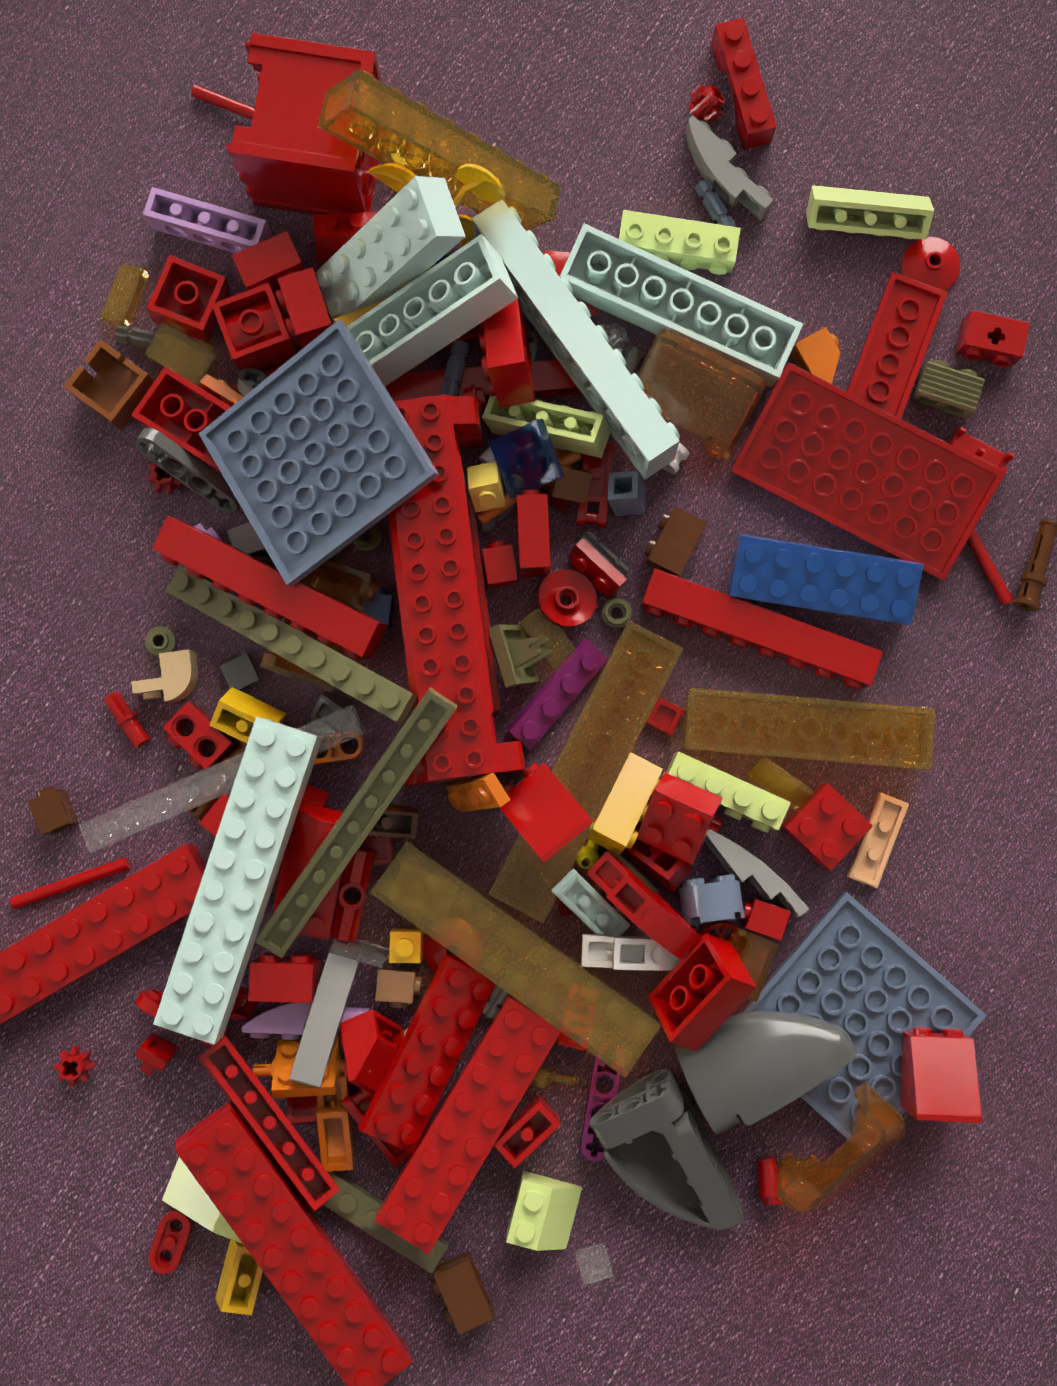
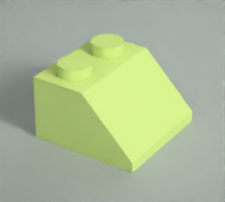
[506,1171,582,1251]

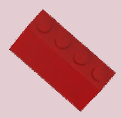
[273,803,344,940]

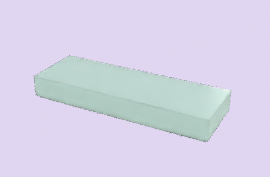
[551,868,631,936]

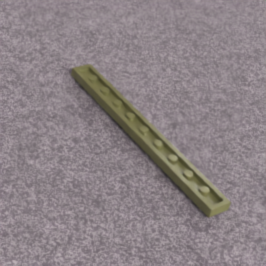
[165,566,418,725]
[255,688,457,958]

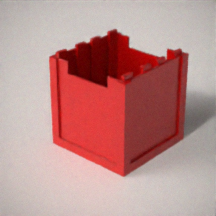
[226,33,388,215]

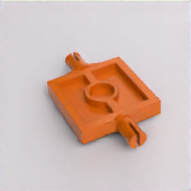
[253,1036,346,1098]

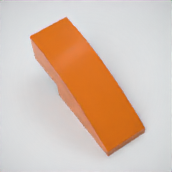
[316,1072,354,1172]

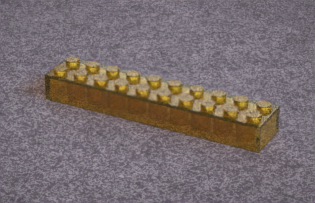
[488,621,684,923]
[370,840,662,1078]

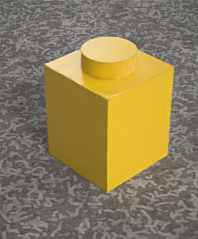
[389,928,424,963]

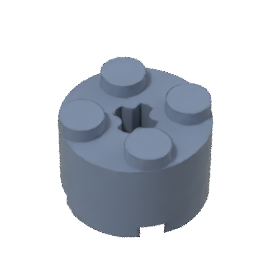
[678,874,745,925]

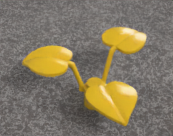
[368,163,506,247]

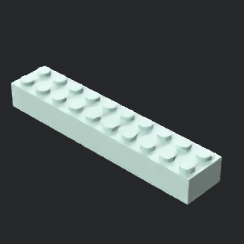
[472,199,680,480]
[153,717,323,1045]

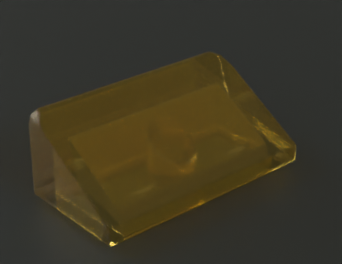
[100,264,149,327]
[747,757,813,809]

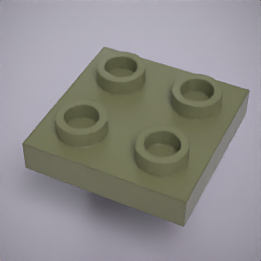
[488,625,553,687]

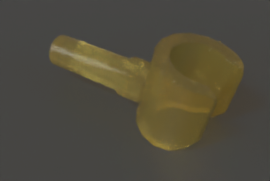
[532,1067,578,1090]

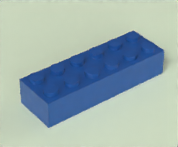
[727,533,924,625]

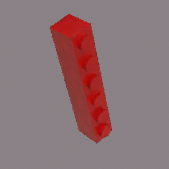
[197,1036,340,1211]

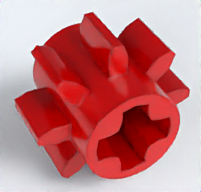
[688,84,725,123]
[146,459,184,495]
[53,1045,96,1087]

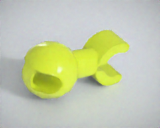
[576,821,599,870]

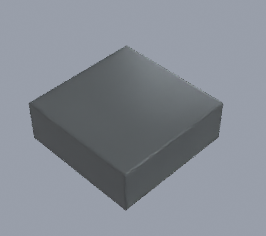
[219,653,261,691]

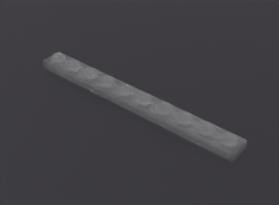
[78,705,366,853]

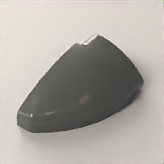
[675,1011,857,1135]
[590,1068,744,1230]

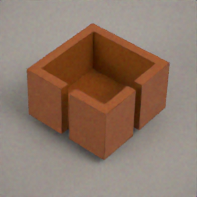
[63,339,154,431]

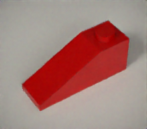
[622,821,692,894]

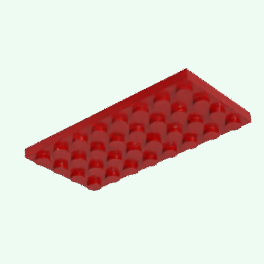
[731,362,1005,581]

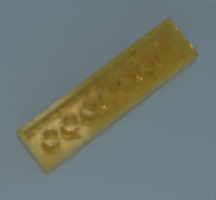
[318,69,561,231]
[681,688,935,771]

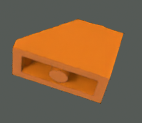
[790,327,841,384]

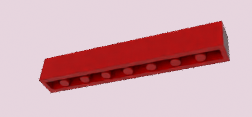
[152,516,388,661]
[640,568,883,690]

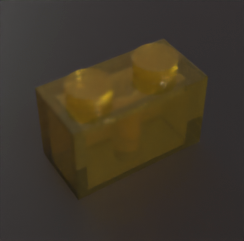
[145,322,217,387]

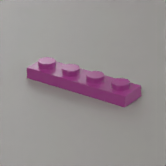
[506,638,609,750]

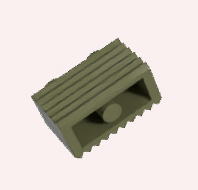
[911,360,985,419]

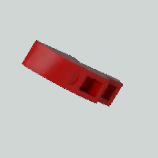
[586,850,702,959]

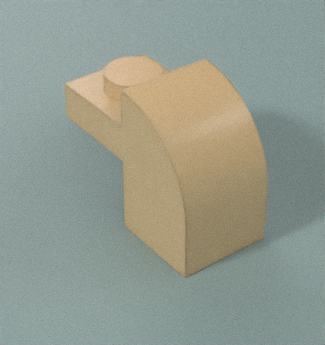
[131,650,198,704]

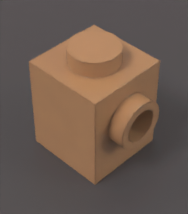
[375,966,422,1008]

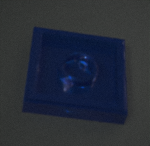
[489,419,564,500]

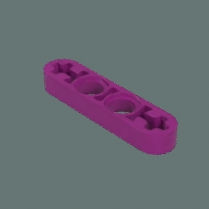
[581,1038,623,1162]

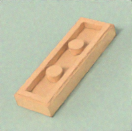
[847,792,909,888]

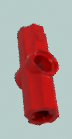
[330,847,375,942]

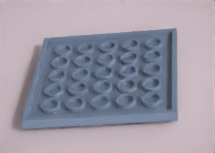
[199,319,439,586]
[739,891,987,1156]

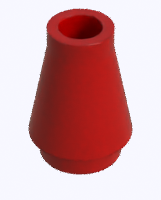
[757,1156,789,1206]

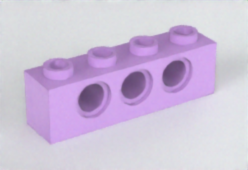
[143,187,272,253]

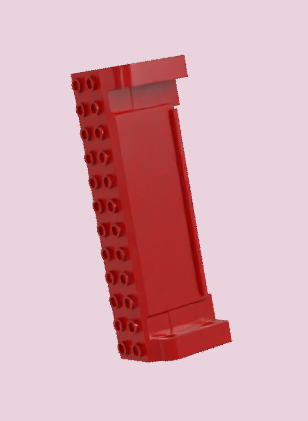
[388,395,525,787]

